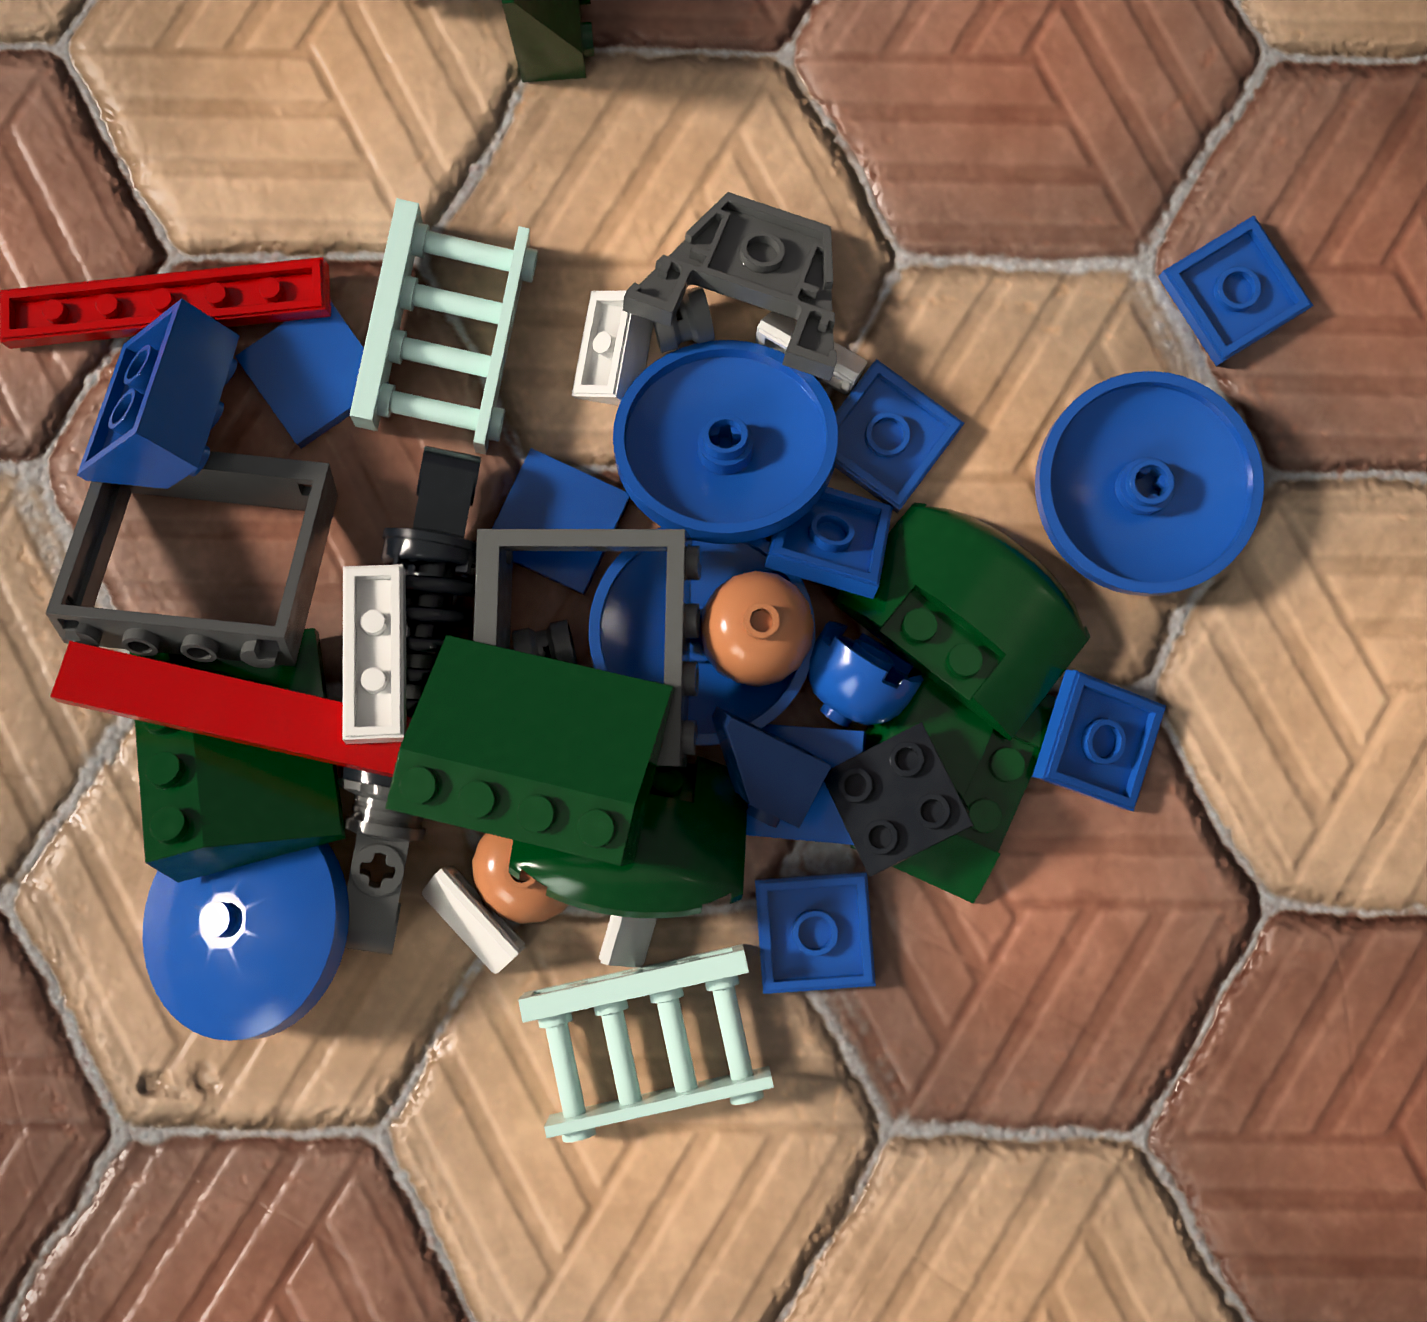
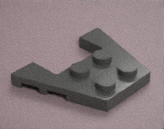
[623,192,837,381]

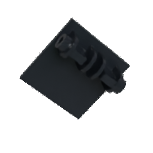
[824,722,974,877]

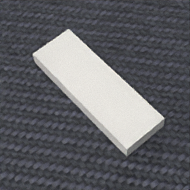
[342,564,407,744]

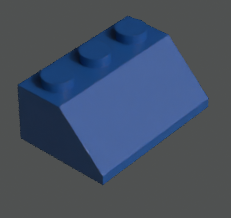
[77,298,240,489]

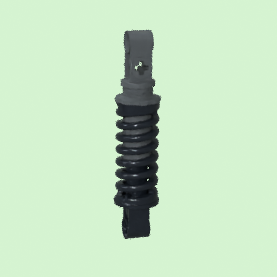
[338,446,481,955]

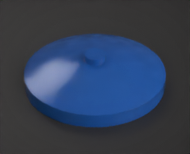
[613,340,838,544]
[1035,371,1264,596]
[589,527,815,746]
[142,843,349,1041]

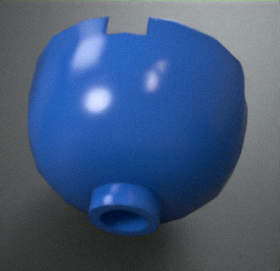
[807,621,924,727]

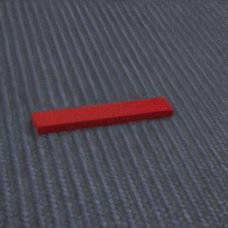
[0,257,331,349]
[50,641,412,777]

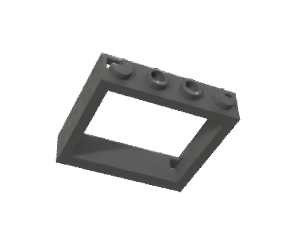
[46,451,338,668]
[473,529,702,767]

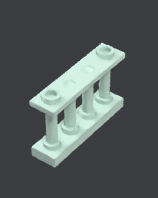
[349,198,538,455]
[518,944,774,1143]

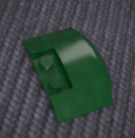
[832,502,1091,741]
[850,667,1057,904]
[509,756,748,918]

